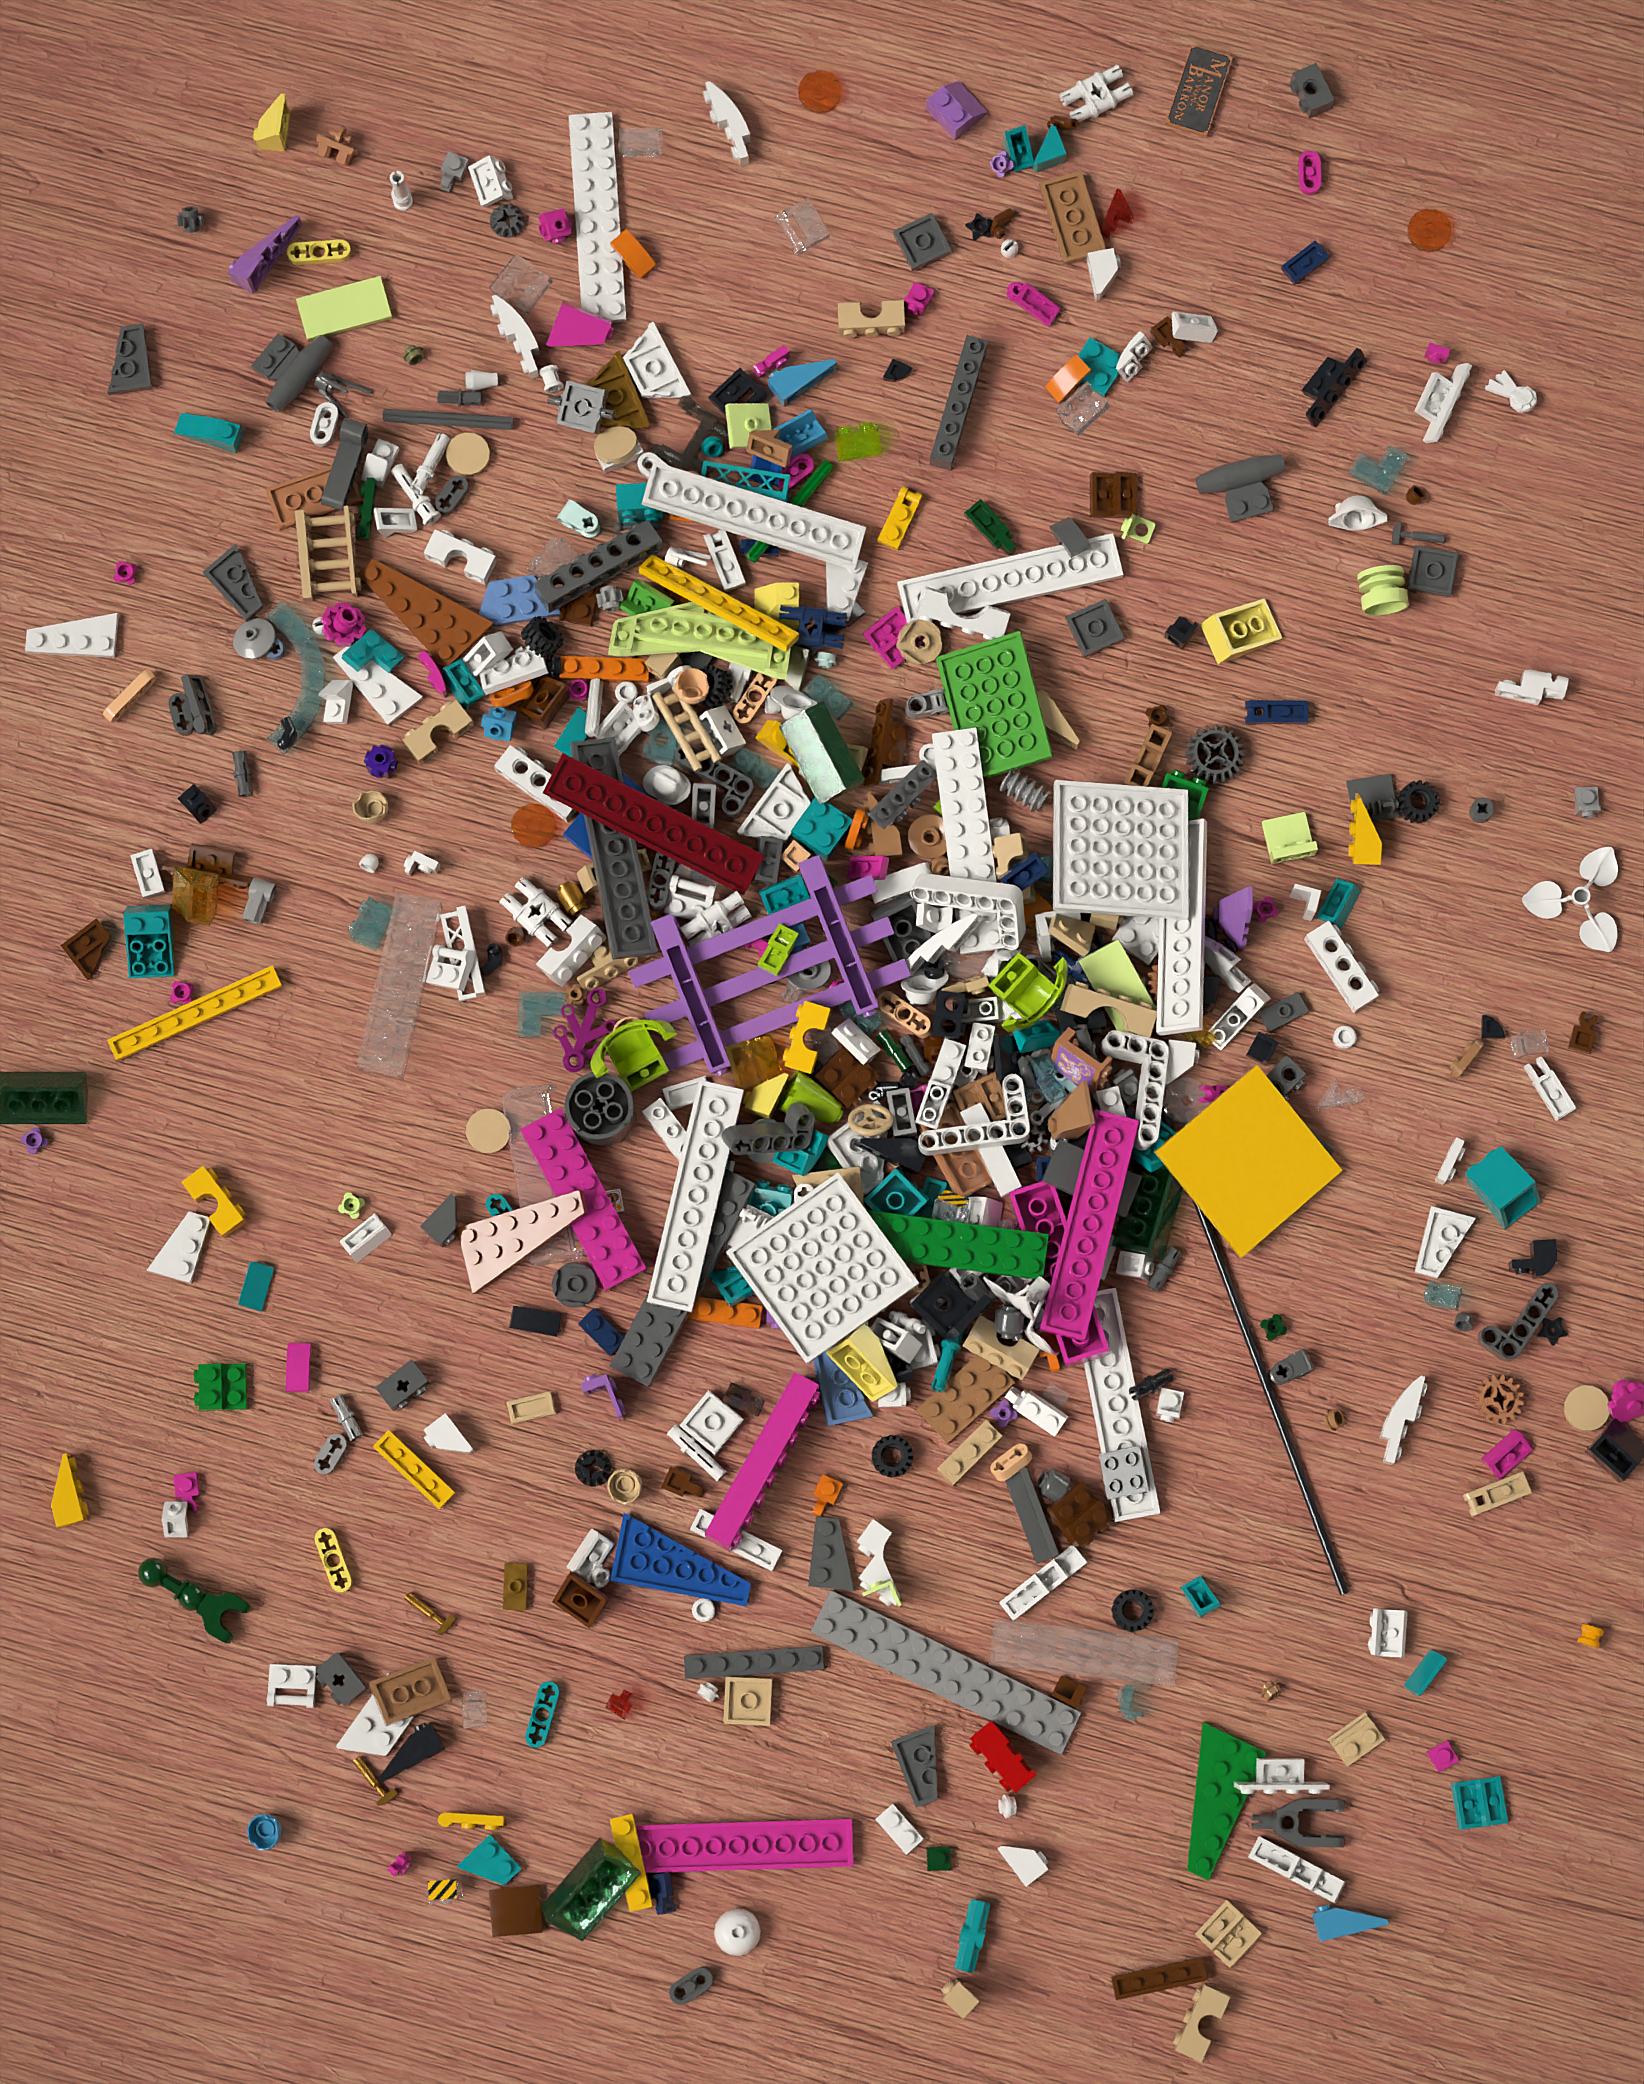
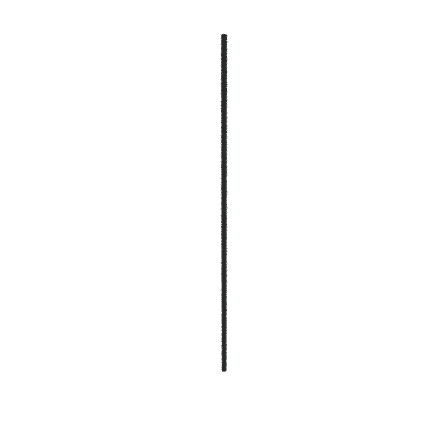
[1093,931,1349,1596]

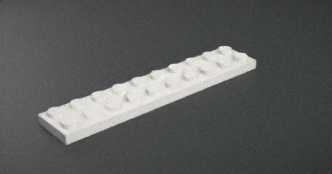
[569,112,627,323]
[641,462,866,570]
[897,533,1124,623]
[932,728,1006,955]
[1156,819,1207,1035]
[647,1080,744,1313]
[1084,1288,1160,1522]

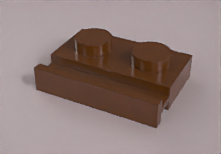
[559,585,600,627]

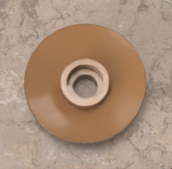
[908,815,947,859]

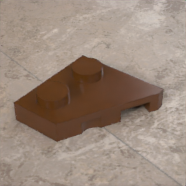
[60,918,111,980]

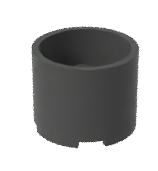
[564,1072,636,1147]

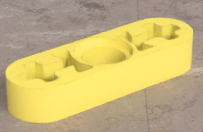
[287,240,351,265]
[315,1528,352,1593]

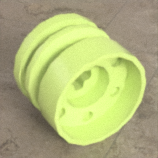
[1357,565,1409,616]

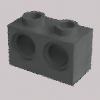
[1266,1055,1306,1101]

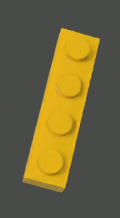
[373,1430,455,1510]
[610,1814,653,1912]

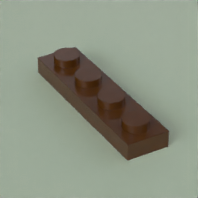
[1111,1957,1208,2000]

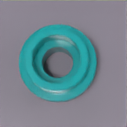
[701,436,723,458]

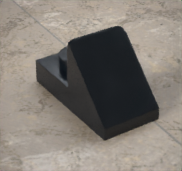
[884,1351,915,1383]

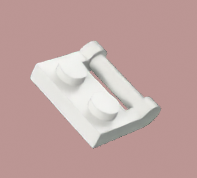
[664,874,717,920]
[426,944,475,991]
[267,1664,317,1708]

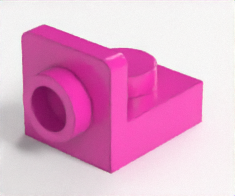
[904,282,934,316]

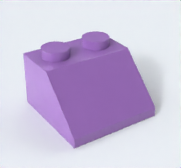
[926,81,988,140]

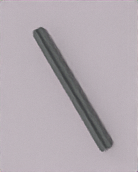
[382,409,514,430]

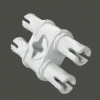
[1059,64,1133,122]
[499,876,573,948]
[680,891,752,946]

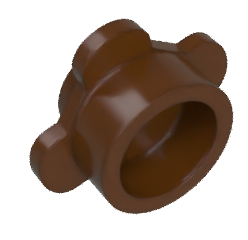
[1145,705,1170,728]

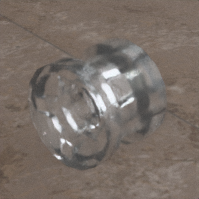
[778,980,807,1004]

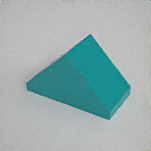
[1003,124,1034,172]
[1033,125,1067,172]
[1181,1576,1221,1618]

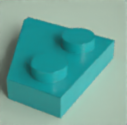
[709,1266,755,1307]
[457,1834,522,1885]

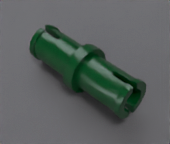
[876,1028,914,1073]

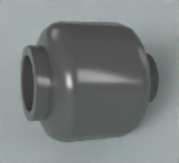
[994,1304,1025,1339]
[1037,1469,1072,1502]

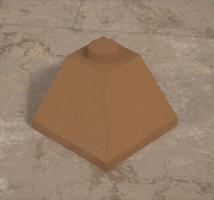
[1048,1081,1095,1140]

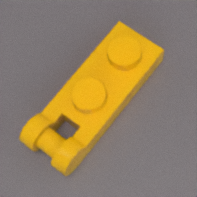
[877,486,923,551]
[438,1813,505,1830]

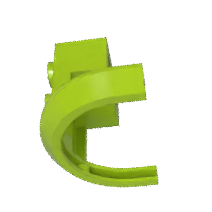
[988,952,1068,1032]
[590,1020,677,1092]

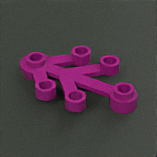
[553,988,616,1073]

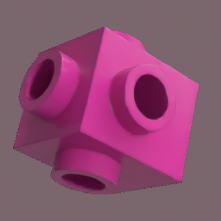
[538,208,572,244]

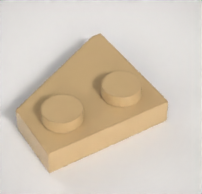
[1048,913,1095,957]

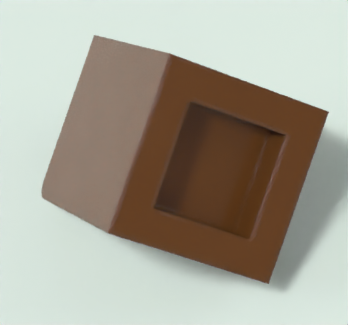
[1051,1676,1087,1709]

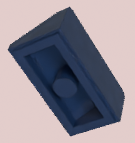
[999,851,1050,891]

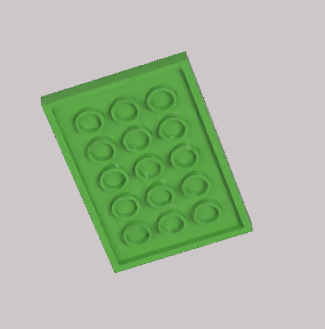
[936,631,1054,780]

